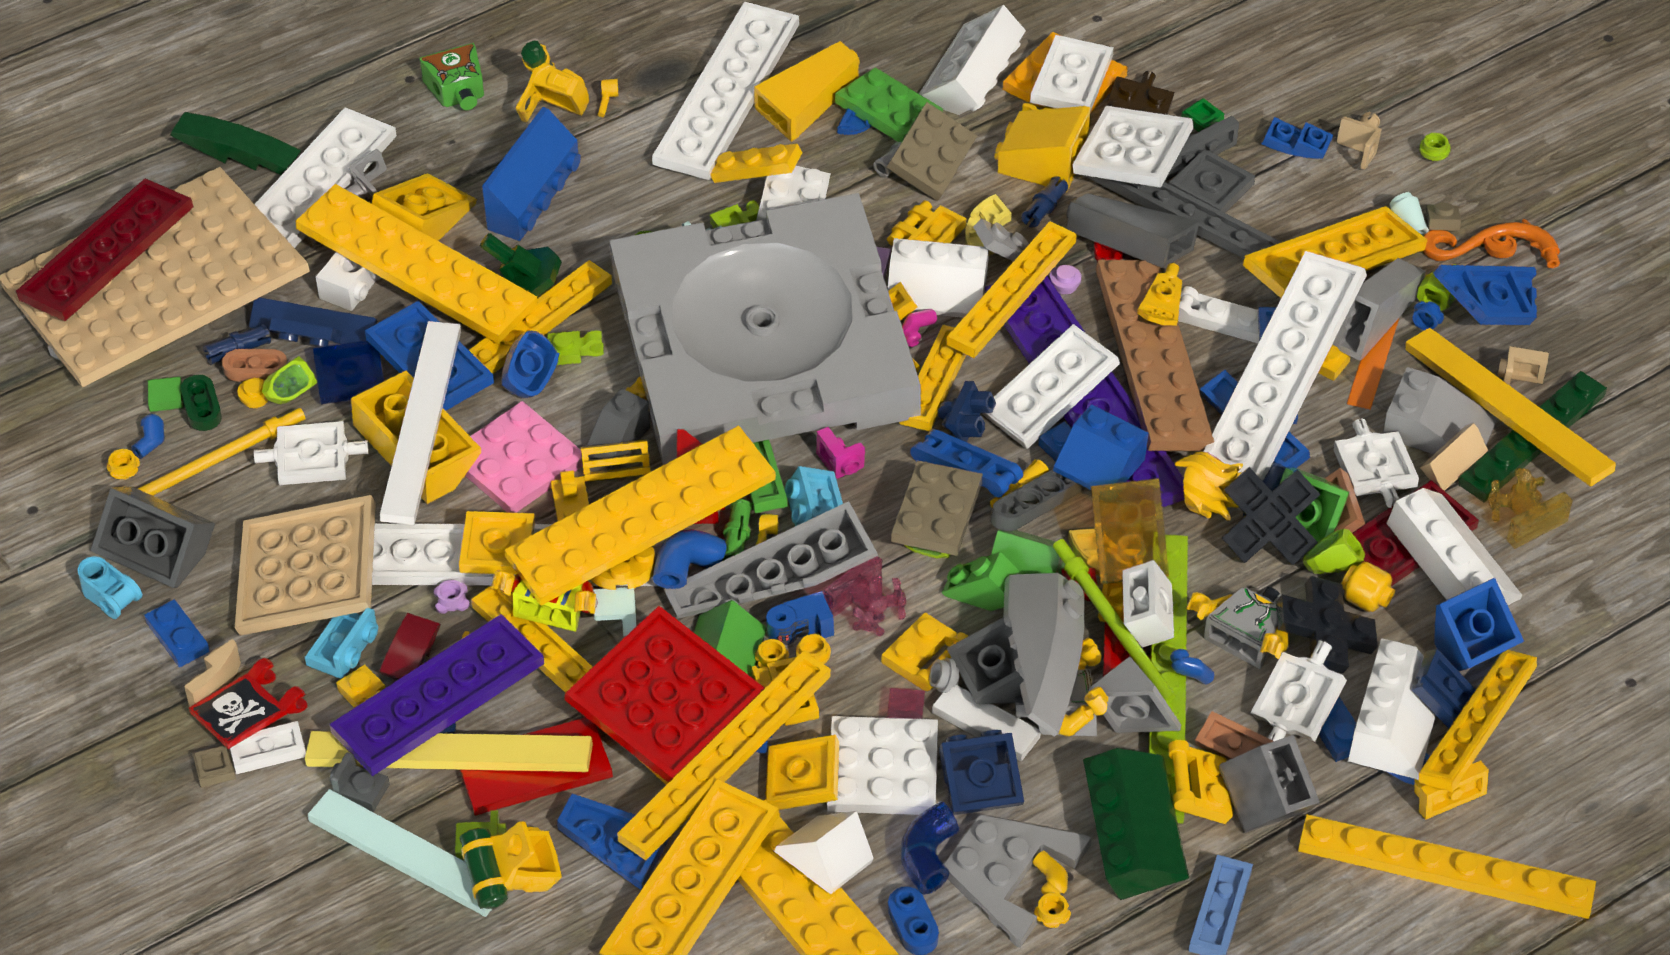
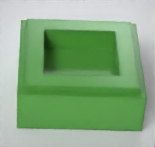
[148,377,183,412]

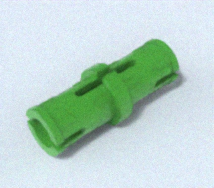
[722,499,752,561]

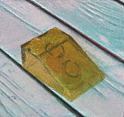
[1091,478,1169,584]

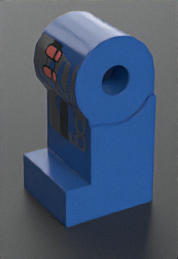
[766,591,834,645]

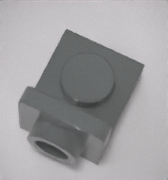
[330,752,390,812]

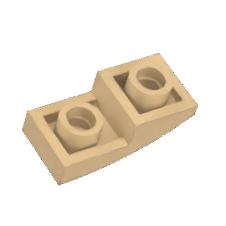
[184,639,241,707]

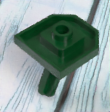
[480,233,562,297]

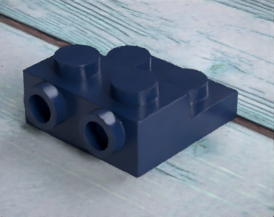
[939,730,1025,816]

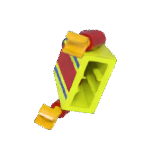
[490,570,598,632]

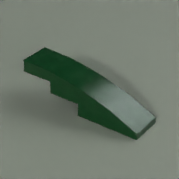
[170,112,301,175]

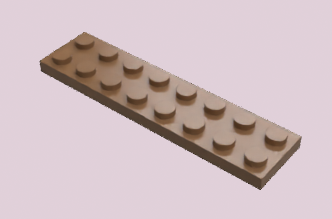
[1096,260,1215,451]

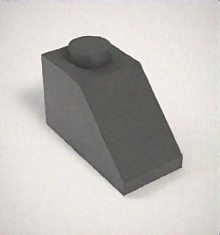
[586,388,650,469]

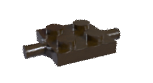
[1106,71,1175,115]

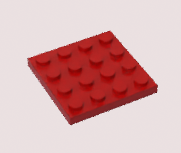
[564,606,765,783]

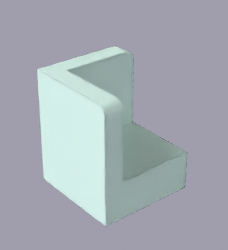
[594,587,637,636]

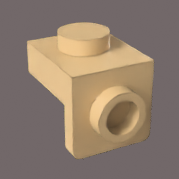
[1497,346,1549,385]

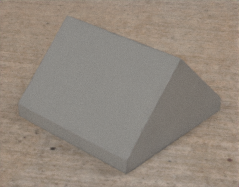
[1089,657,1181,733]

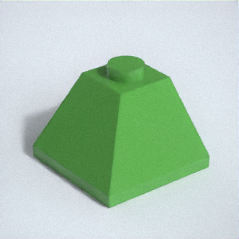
[1280,467,1350,542]

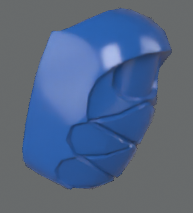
[501,330,560,398]

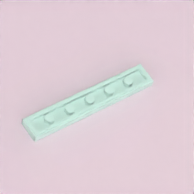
[308,789,492,917]

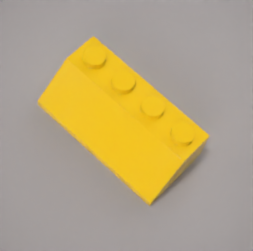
[351,370,481,504]

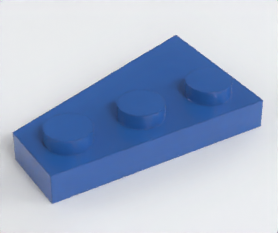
[557,794,671,890]

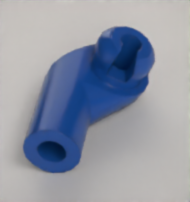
[131,414,165,459]
[1170,649,1215,685]

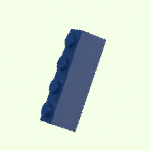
[482,107,581,241]

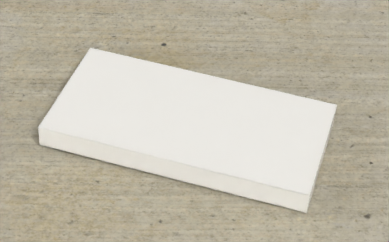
[982,324,1120,449]

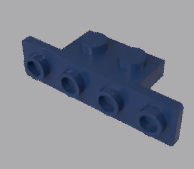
[249,297,378,350]

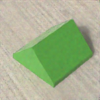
[991,530,1072,574]
[694,600,767,677]

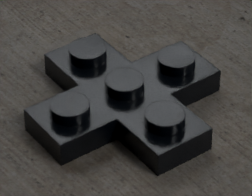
[1221,467,1321,565]
[1276,576,1378,674]

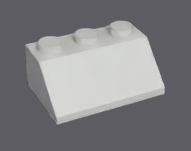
[887,238,988,318]

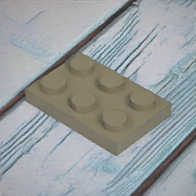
[886,102,977,201]
[891,460,983,556]

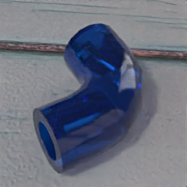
[901,801,959,895]

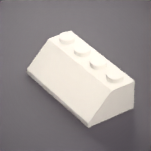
[919,5,1026,115]
[1387,488,1522,605]
[1348,638,1436,780]

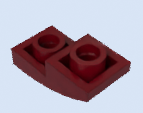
[380,613,441,680]

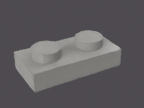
[973,218,1029,262]

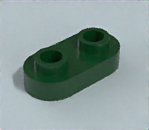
[181,375,222,431]

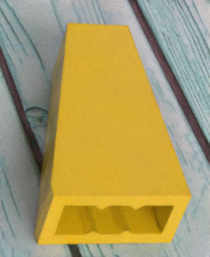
[754,41,860,142]

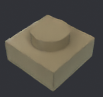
[1425,202,1461,231]

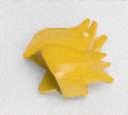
[1175,451,1243,521]

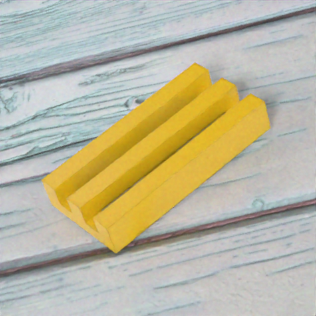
[581,440,651,482]

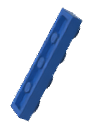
[1200,370,1310,468]

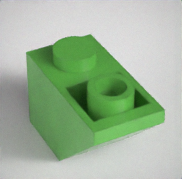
[942,552,1022,611]

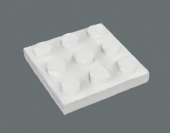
[1072,106,1193,188]
[827,716,938,815]

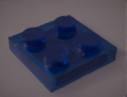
[313,340,384,405]

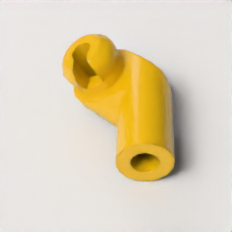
[1033,850,1068,895]

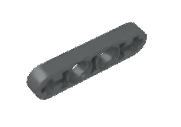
[990,469,1084,531]

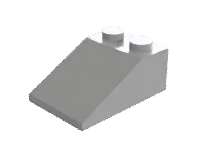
[1383,367,1497,464]

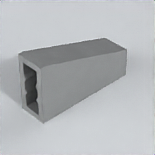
[1333,258,1426,361]

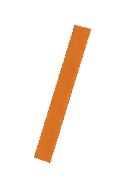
[1347,319,1399,410]

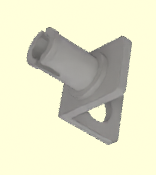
[346,149,387,202]

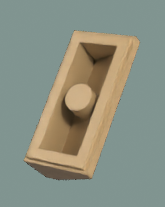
[1420,423,1488,491]

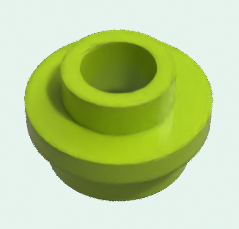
[1419,133,1451,161]

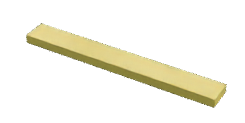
[305,731,593,772]

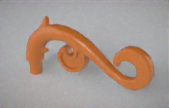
[1423,219,1560,268]

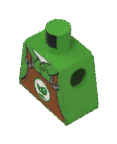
[420,43,484,110]

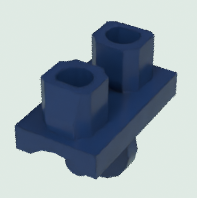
[937,381,996,442]

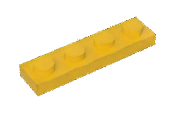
[899,325,966,431]

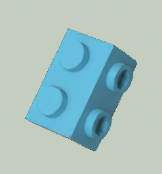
[305,608,378,679]

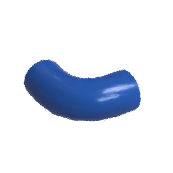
[653,529,726,589]

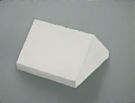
[774,811,873,894]

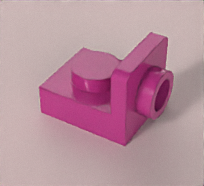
[816,427,865,479]

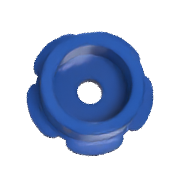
[1412,301,1444,330]

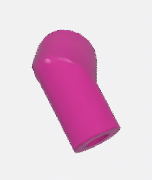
[902,309,937,347]

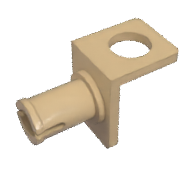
[1337,112,1382,170]

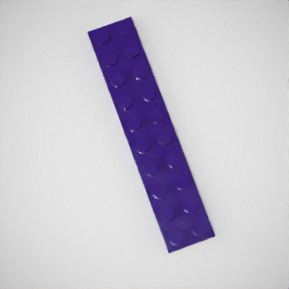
[984,276,1185,519]

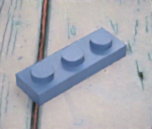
[1189,855,1253,955]

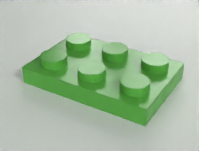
[835,67,943,142]

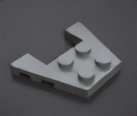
[943,814,1091,948]

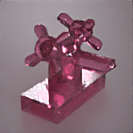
[824,556,907,636]

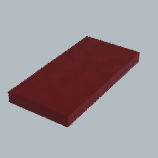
[1352,480,1479,586]

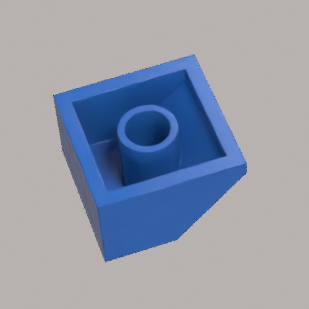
[1053,404,1149,500]
[1434,578,1524,671]

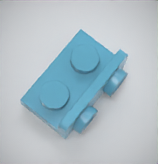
[785,466,843,526]

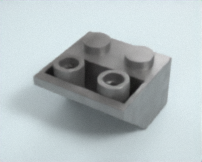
[1218,735,1320,833]

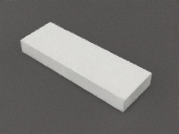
[932,685,1041,761]

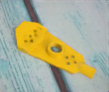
[1137,263,1182,326]

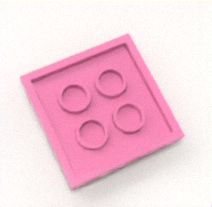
[465,401,583,513]

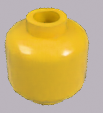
[1341,562,1395,612]

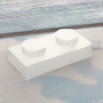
[230,721,306,774]

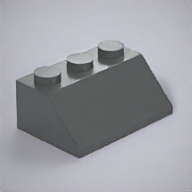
[90,487,215,588]

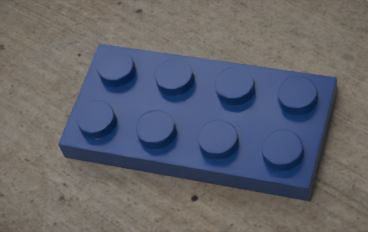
[365,301,494,411]

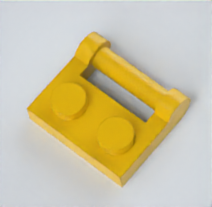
[881,612,968,691]
[1168,740,1233,824]

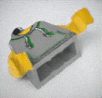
[1186,587,1289,669]
[1015,638,1108,737]

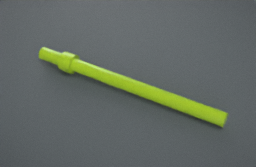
[1053,539,1176,704]

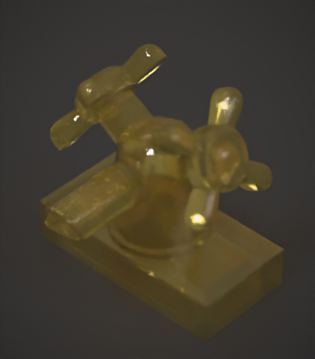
[1488,468,1573,549]

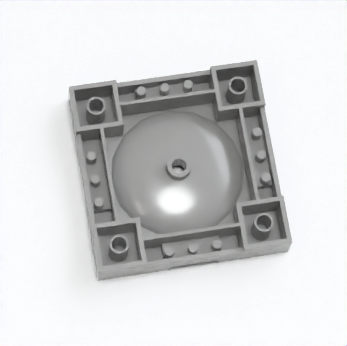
[609,193,921,466]

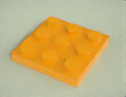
[1003,32,1128,113]

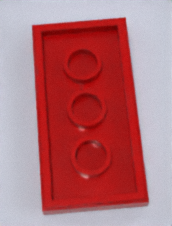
[460,717,613,815]

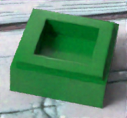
[1181,98,1225,132]

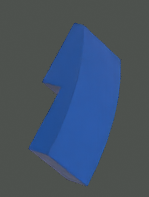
[1262,117,1333,159]

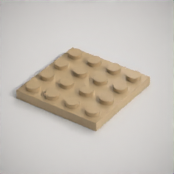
[235,495,376,636]

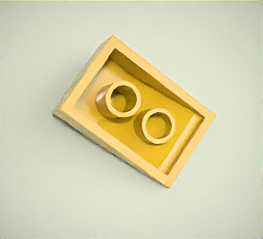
[371,173,477,241]

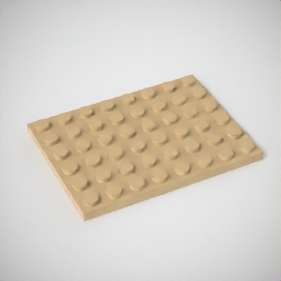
[0,167,310,388]

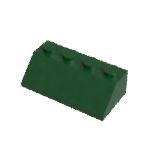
[1083,748,1189,900]

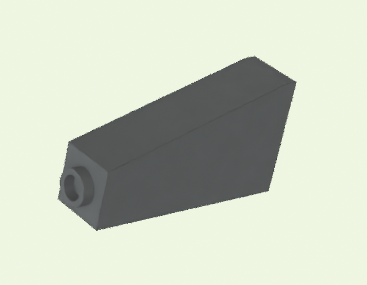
[1066,193,1199,268]

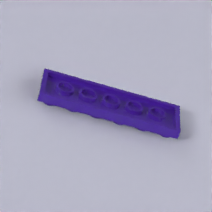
[329,614,544,776]

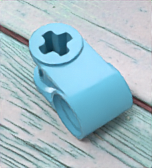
[77,556,143,619]

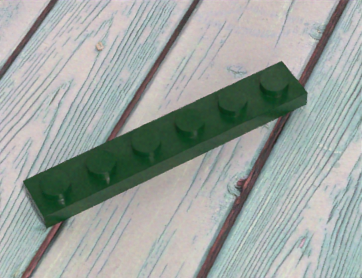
[1458,371,1607,503]

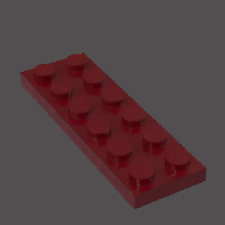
[16,178,194,321]

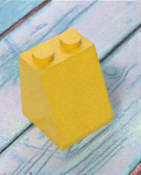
[994,106,1090,192]

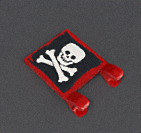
[189,658,308,749]

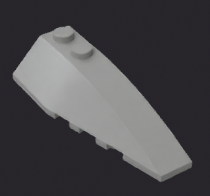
[664,501,878,619]
[1003,573,1084,737]

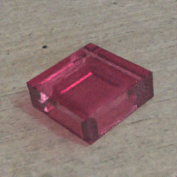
[887,688,925,719]

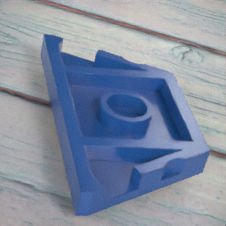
[1433,265,1537,325]

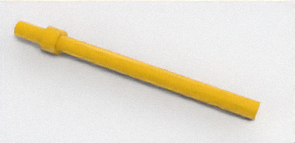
[138,408,306,496]

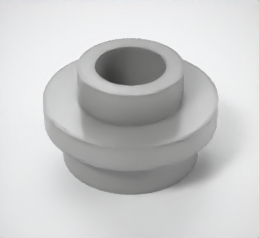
[929,658,959,693]

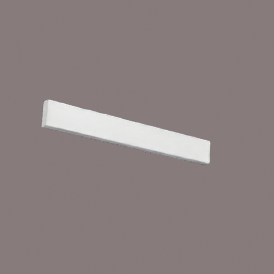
[380,321,461,525]

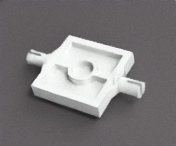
[1334,419,1419,508]
[254,421,369,485]
[1251,640,1347,742]

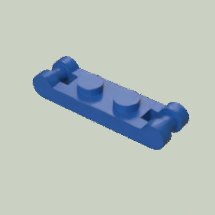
[910,429,1023,498]

